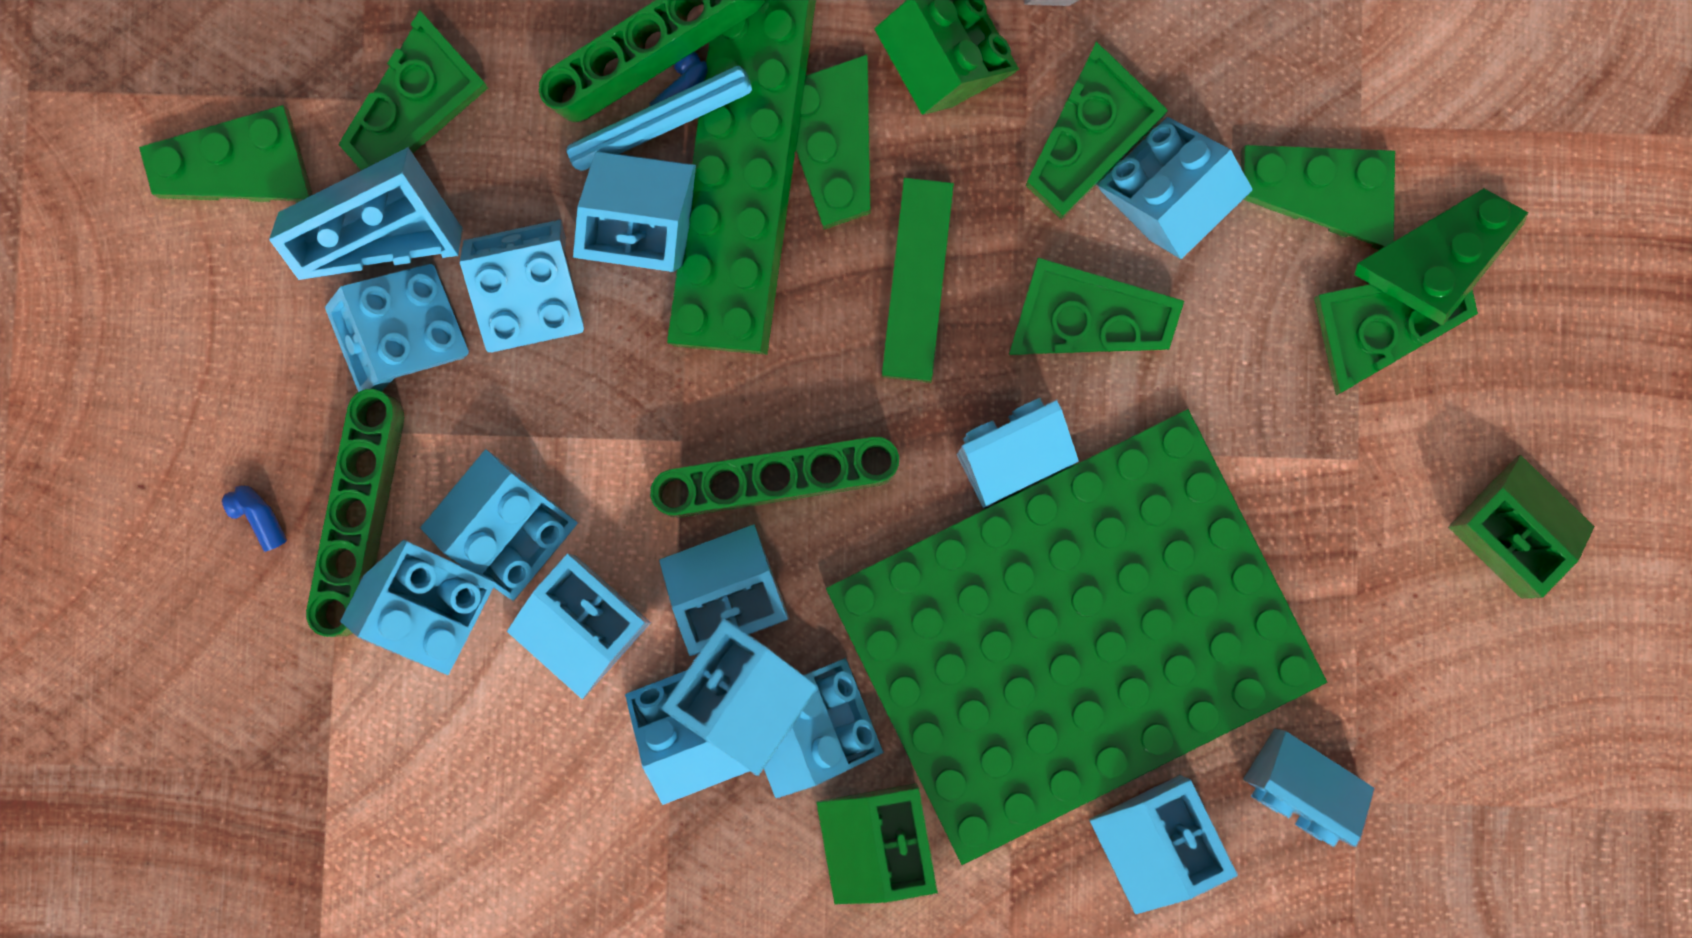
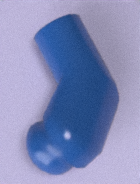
[649,52,708,106]
[222,485,287,552]

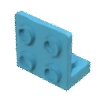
[459,219,584,353]
[325,264,469,392]

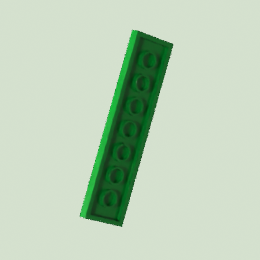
[667,0,816,355]

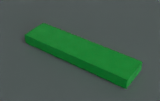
[882,178,954,383]

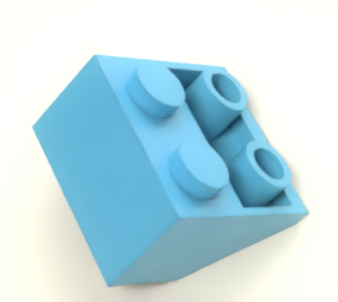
[1097,117,1253,259]
[573,151,696,272]
[957,398,1079,508]
[420,449,578,601]
[659,524,790,656]
[340,540,496,675]
[507,553,651,699]
[661,619,818,776]
[764,658,884,798]
[625,670,749,805]
[1243,728,1375,847]
[1089,775,1238,914]

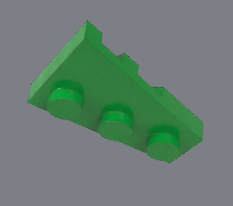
[338,10,488,170]
[1025,41,1168,220]
[796,54,870,230]
[139,105,313,203]
[1241,145,1395,250]
[1354,188,1529,326]
[1008,258,1184,355]
[1314,284,1478,395]

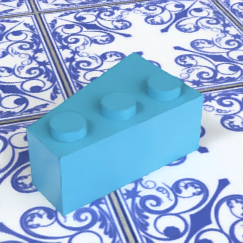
[269,147,463,280]

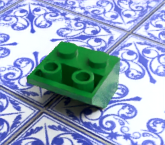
[874,0,1019,115]
[1448,455,1595,599]
[816,783,938,905]

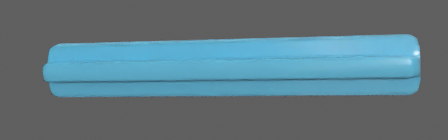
[567,66,752,171]

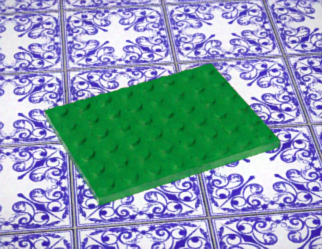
[826,409,1328,865]

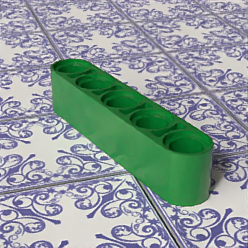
[538,0,765,122]
[306,389,404,637]
[650,437,899,518]

